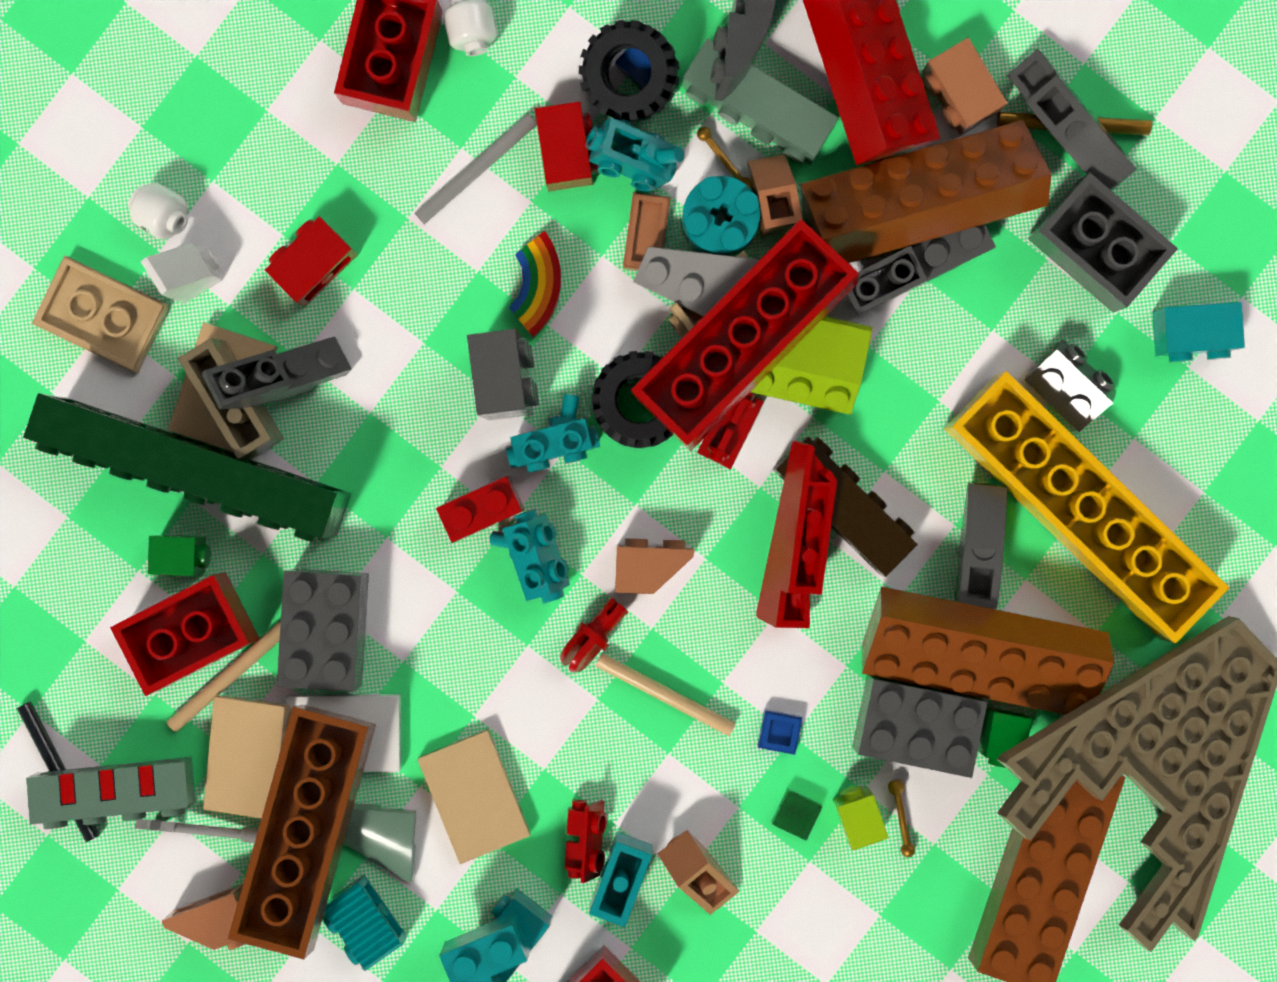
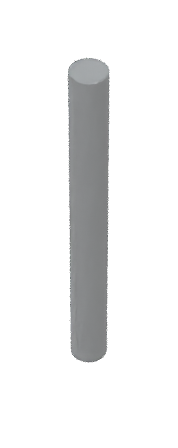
[414,113,537,225]

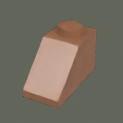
[657,830,740,915]
[162,884,244,950]

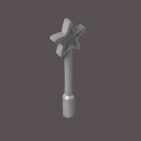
[135,819,259,843]

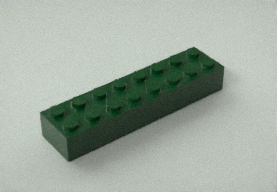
[23,393,351,543]

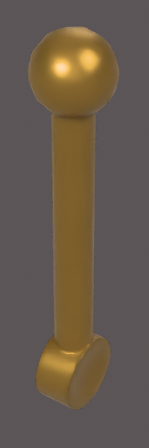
[697,126,751,188]
[888,779,915,858]

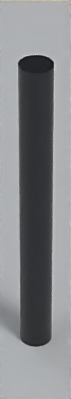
[16,701,100,842]

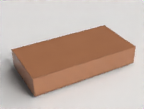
[623,192,671,271]

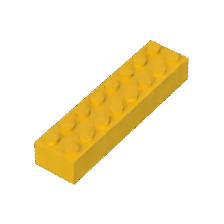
[943,371,1230,644]

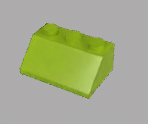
[751,316,872,415]

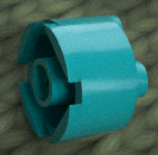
[682,176,760,256]

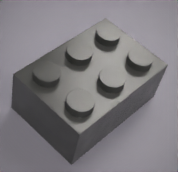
[1027,172,1178,313]
[467,329,539,420]
[277,569,369,691]
[852,675,988,778]

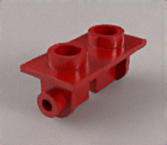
[697,393,764,470]
[564,800,607,883]

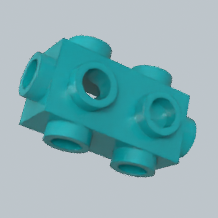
[586,118,684,192]
[506,394,601,473]
[490,509,570,603]

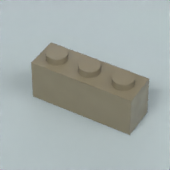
[178,338,284,459]

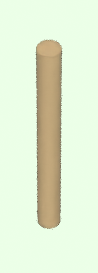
[167,621,281,732]
[595,653,736,736]

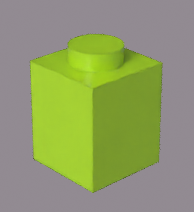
[833,786,889,851]

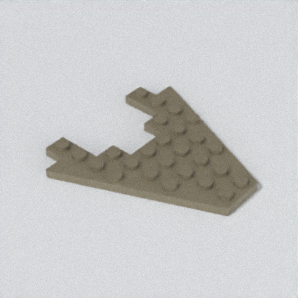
[997,616,1277,952]

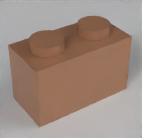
[922,37,1008,136]

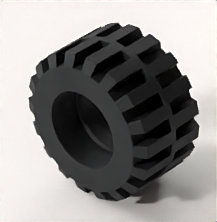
[579,20,680,121]
[592,351,673,449]

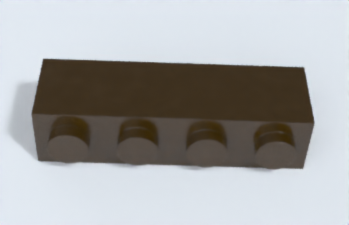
[773,437,918,577]

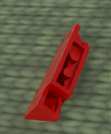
[756,441,837,628]

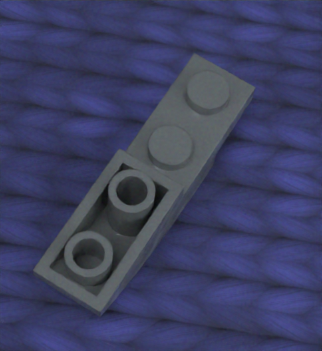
[710,0,776,101]
[1007,49,1137,191]
[847,224,996,316]
[202,336,352,409]
[954,482,1007,609]

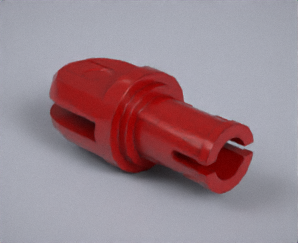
[560,597,629,673]

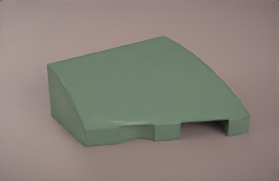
[343,803,416,882]

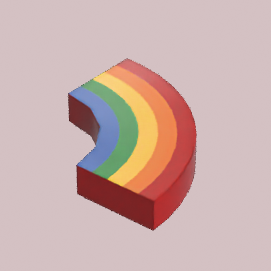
[509,230,562,338]

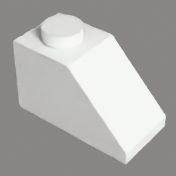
[140,243,222,304]

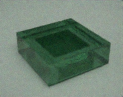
[771,788,823,841]

